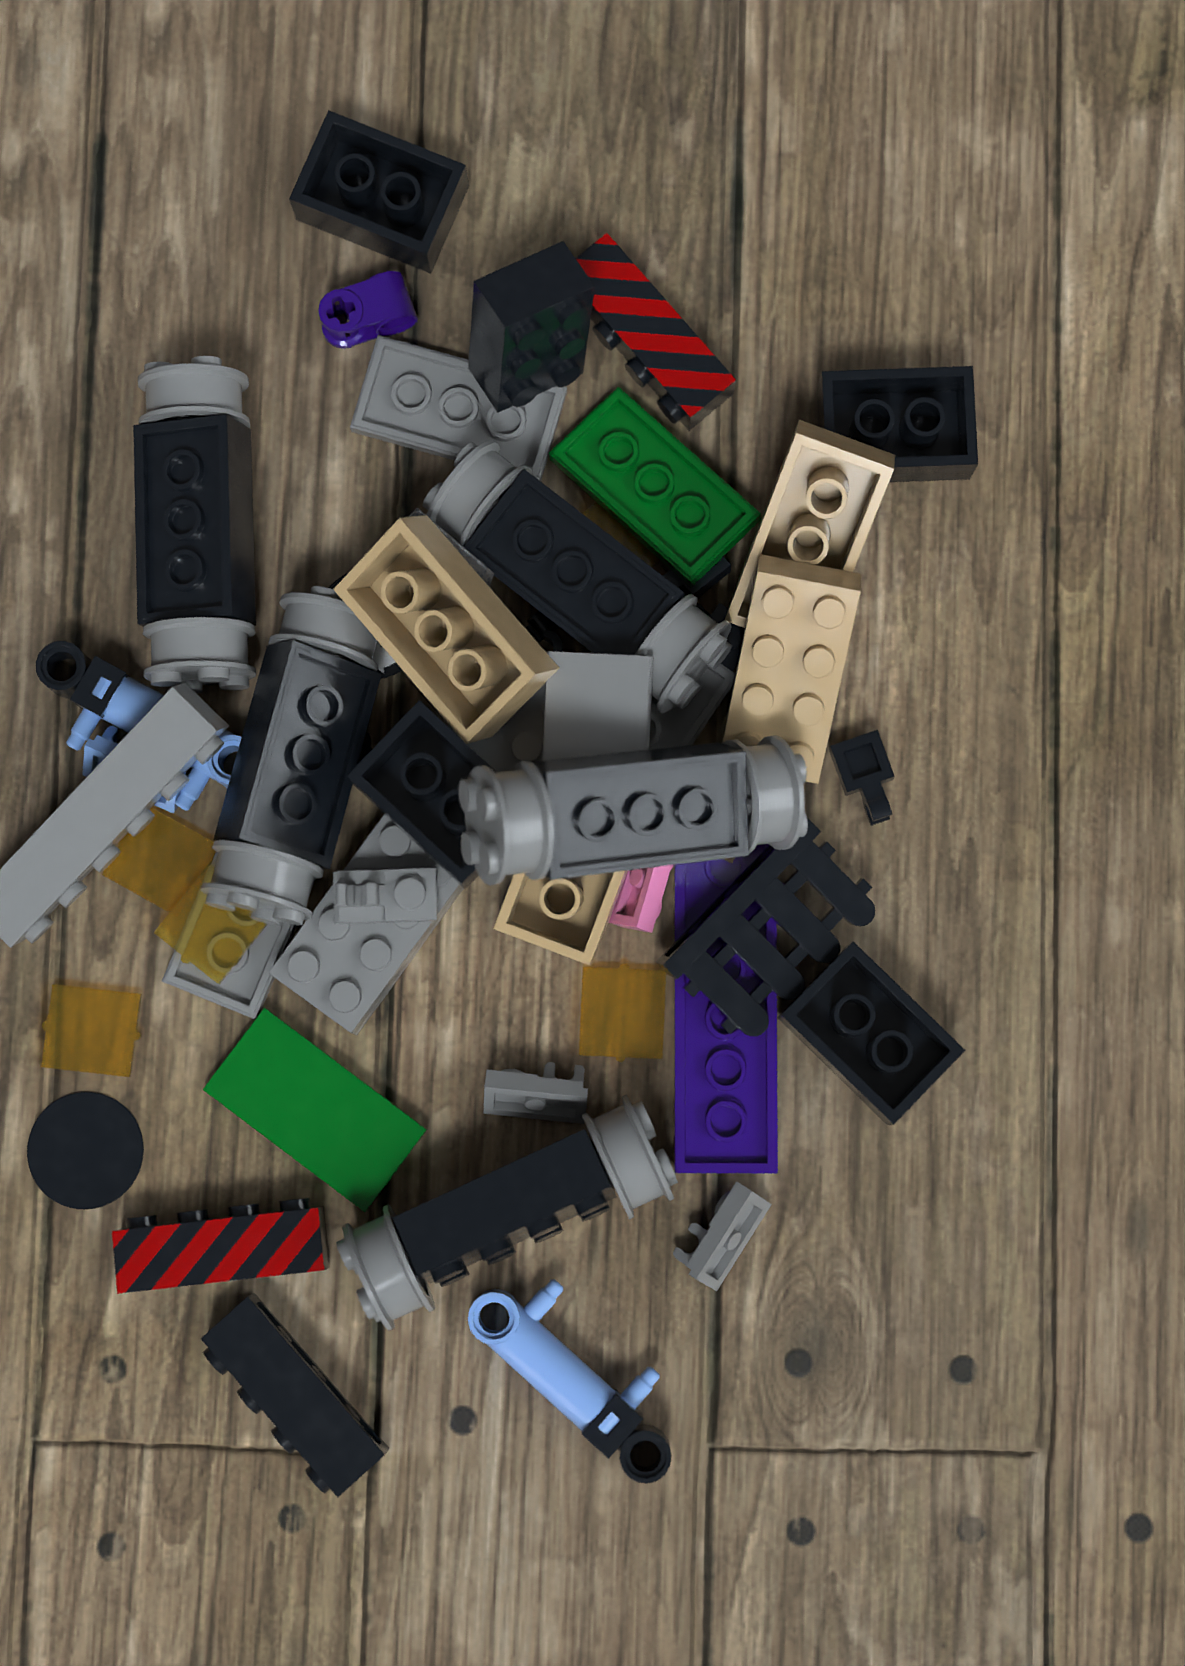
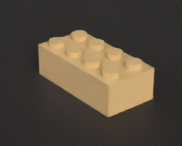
[725,420,895,628]
[333,515,560,744]
[722,554,861,784]
[493,871,628,966]

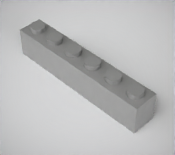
[0,683,229,948]

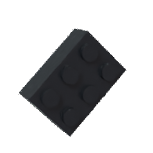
[289,110,469,274]
[468,241,595,413]
[817,366,978,482]
[347,700,497,889]
[777,941,966,1125]

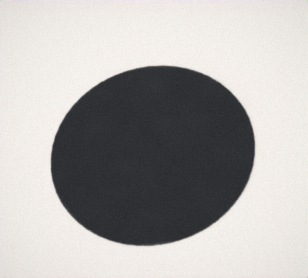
[27,1092,144,1210]

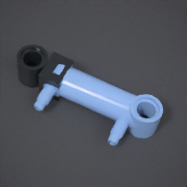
[36,641,241,811]
[468,1279,672,1484]

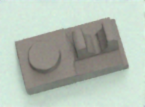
[333,868,438,924]
[483,1062,588,1124]
[673,1181,772,1291]

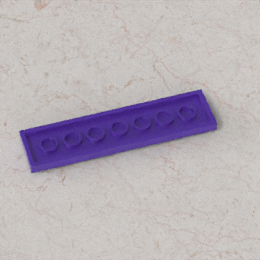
[674,844,778,1174]

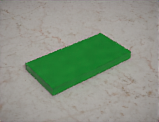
[549,387,761,588]
[203,1008,428,1212]

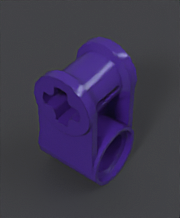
[318,271,418,349]

